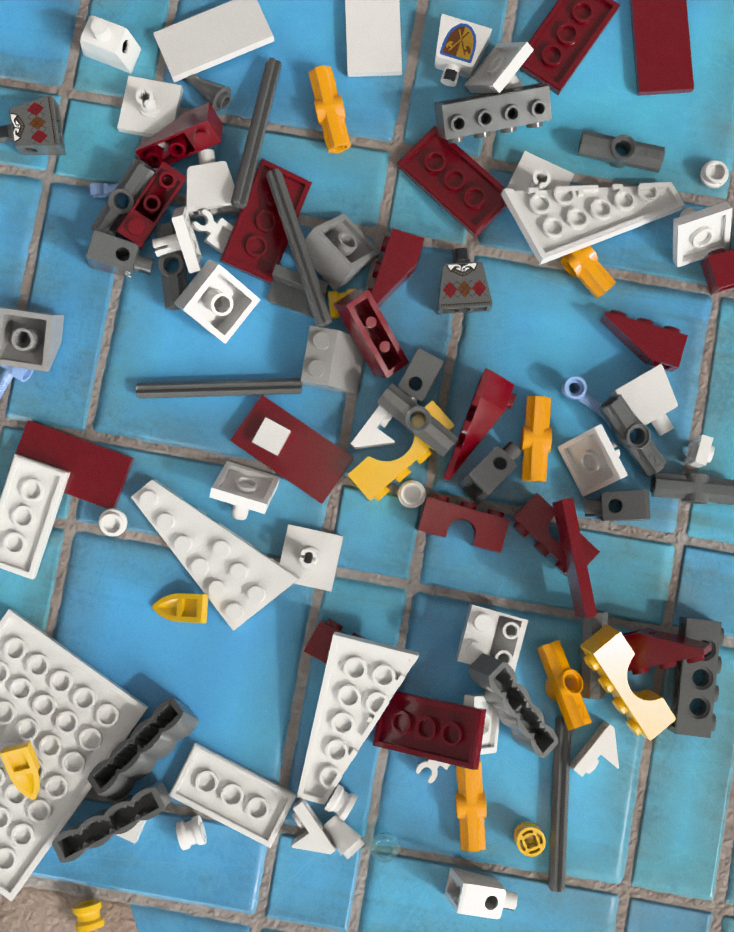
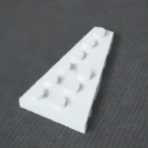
[501,182,685,265]
[131,479,300,631]
[297,632,420,805]

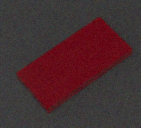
[519,0,620,95]
[630,0,694,96]
[396,125,507,238]
[219,158,312,284]
[230,395,354,504]
[8,420,134,509]
[552,498,597,618]
[373,691,486,770]

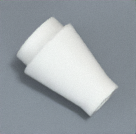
[323,815,365,860]

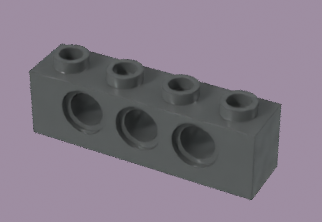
[669,617,724,738]

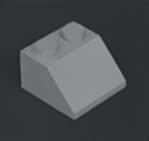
[305,213,381,290]
[0,307,64,372]
[300,325,363,395]

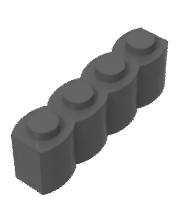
[469,653,558,758]
[87,697,199,801]
[51,781,172,863]

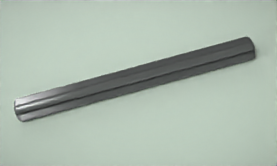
[231,58,282,209]
[266,169,332,327]
[136,378,302,399]
[548,716,571,892]

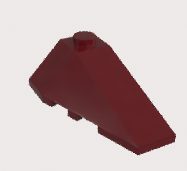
[442,368,517,482]

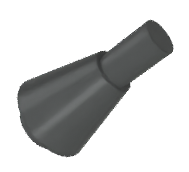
[185,74,231,112]

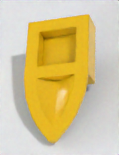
[152,593,208,623]
[0,741,41,800]

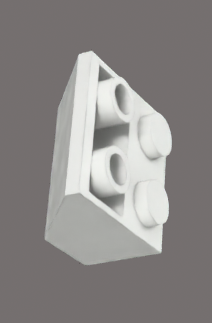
[455,604,528,672]

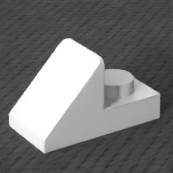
[351,406,395,450]
[570,721,619,777]
[290,799,336,854]

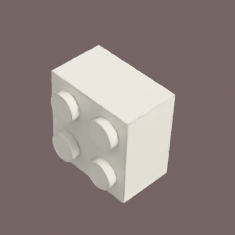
[174,260,260,344]

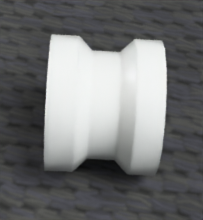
[324,784,358,821]
[176,815,207,851]

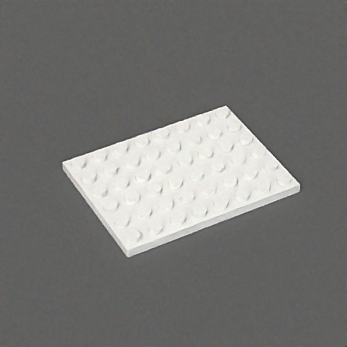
[0,609,149,901]

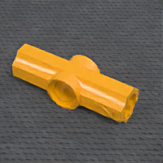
[308,65,351,154]
[560,246,616,299]
[520,396,552,482]
[536,640,592,731]
[455,760,487,852]

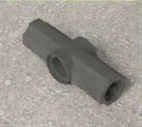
[577,130,665,173]
[91,158,156,236]
[156,223,188,311]
[376,383,459,458]
[599,394,667,477]
[650,472,734,505]
[578,610,608,700]

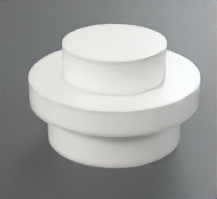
[700,160,729,188]
[398,480,426,508]
[99,508,128,536]

